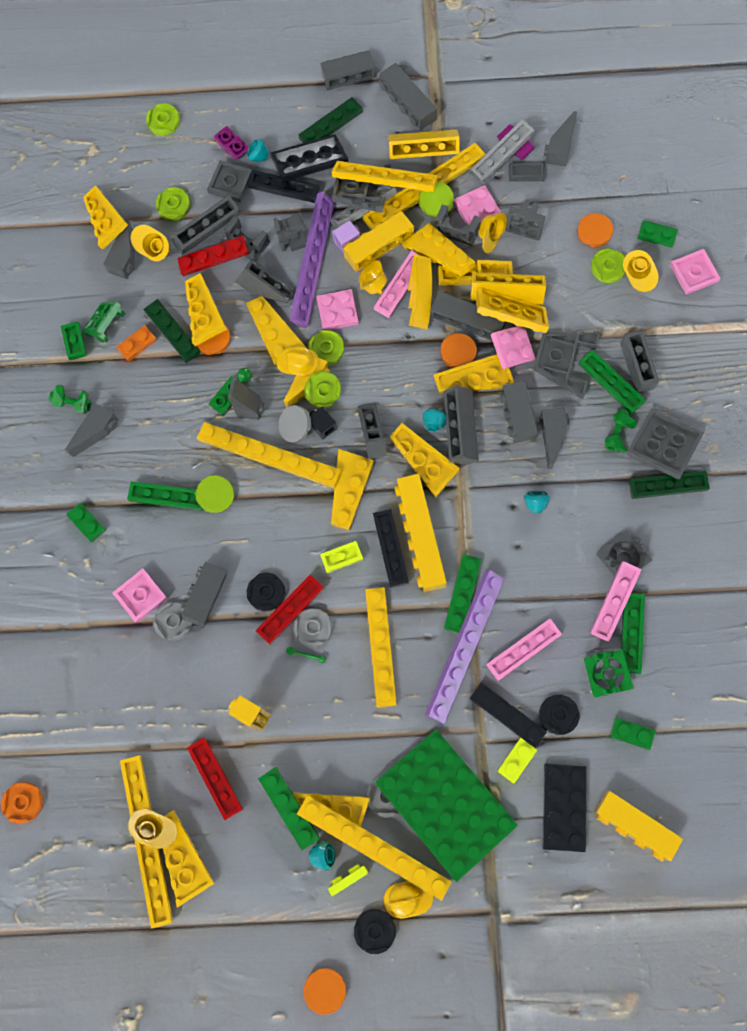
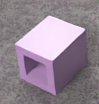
[332,220,361,253]

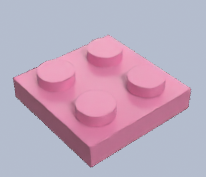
[453,185,501,226]
[670,249,721,295]
[316,289,359,330]
[491,326,536,369]
[112,569,168,623]

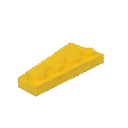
[83,185,128,250]
[402,223,476,277]
[185,273,227,346]
[246,296,305,366]
[433,354,514,394]
[390,423,460,498]
[331,449,374,531]
[163,810,215,908]

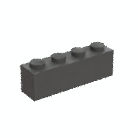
[379,63,437,131]
[171,195,240,255]
[430,291,506,341]
[443,385,479,466]

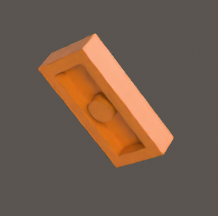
[116,325,157,362]

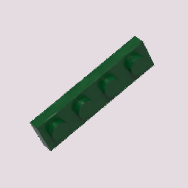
[298,97,363,143]
[143,299,201,363]
[629,471,710,499]

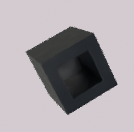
[309,406,337,440]

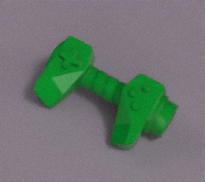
[49,385,92,414]
[605,409,637,452]

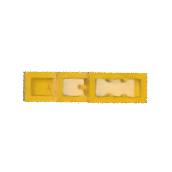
[408,254,432,330]
[437,260,513,285]

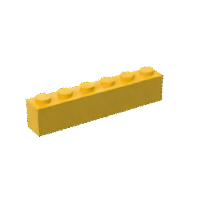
[394,474,447,593]

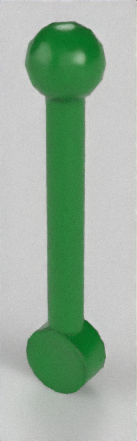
[286,647,326,663]

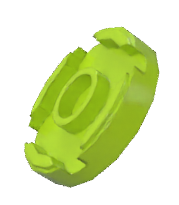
[146,103,181,136]
[419,181,454,217]
[155,187,191,221]
[590,248,626,283]
[308,330,344,366]
[304,370,341,408]
[195,475,234,513]

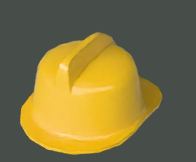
[478,213,507,254]
[130,225,170,261]
[623,250,659,292]
[359,260,387,295]
[277,346,319,376]
[128,809,178,849]
[384,881,433,918]

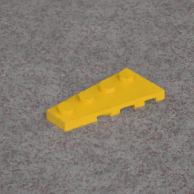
[292,792,370,827]

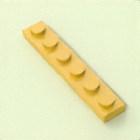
[332,161,438,192]
[365,587,397,708]

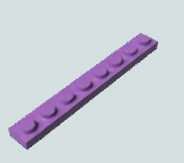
[289,192,334,328]
[425,570,504,724]

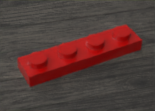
[177,236,249,277]
[255,575,324,645]
[187,737,244,820]

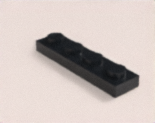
[247,170,320,203]
[373,509,409,588]
[469,682,547,748]

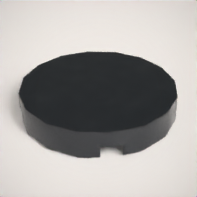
[246,573,286,612]
[539,694,580,735]
[354,909,396,954]

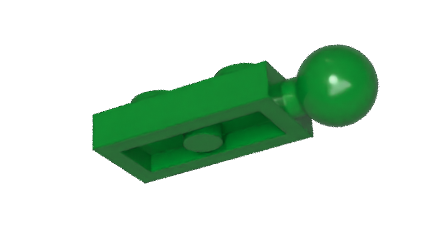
[208,368,252,417]

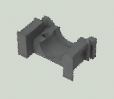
[436,204,481,246]
[273,210,307,252]
[221,215,270,261]

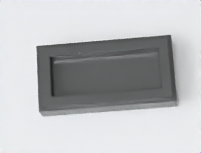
[509,163,545,182]

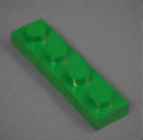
[578,350,646,415]
[127,481,203,511]
[444,554,481,633]
[620,593,645,674]
[258,767,320,851]

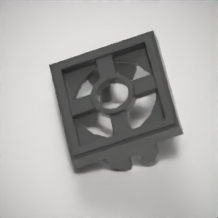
[506,199,546,240]
[596,530,652,576]

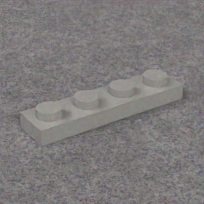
[471,119,535,183]
[330,185,397,228]

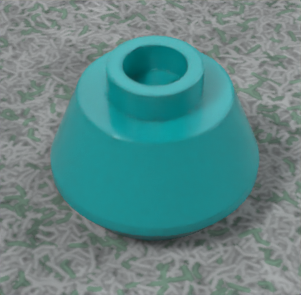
[247,139,269,163]
[423,409,446,432]
[524,491,550,513]
[309,841,335,871]

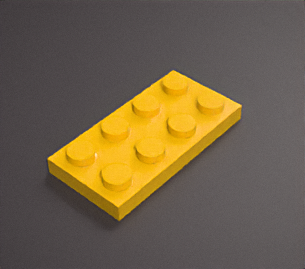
[476,286,549,333]

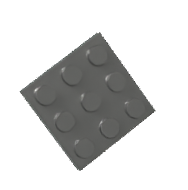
[626,408,704,480]

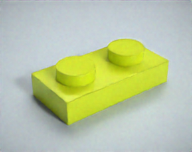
[320,541,363,573]
[497,738,537,784]
[328,864,369,896]

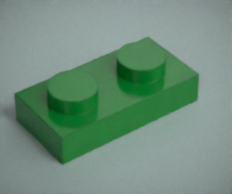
[637,220,678,248]
[61,321,87,361]
[66,502,106,543]
[609,717,656,750]

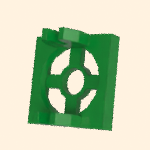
[83,302,126,343]
[584,649,634,698]

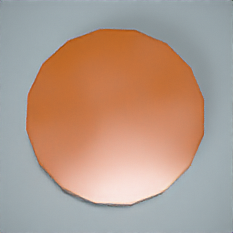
[577,213,614,248]
[197,325,231,355]
[440,333,477,368]
[1,782,43,824]
[303,967,346,1015]

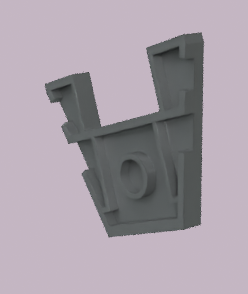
[332,164,391,213]
[533,331,600,399]

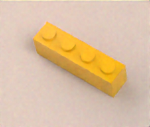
[388,129,460,159]
[343,211,414,273]
[470,272,546,305]
[228,695,272,732]
[594,791,683,862]

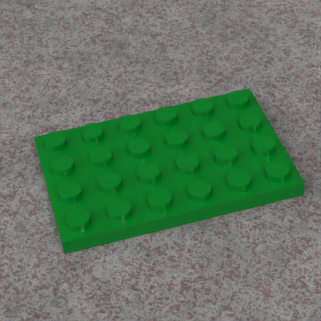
[374,729,518,882]

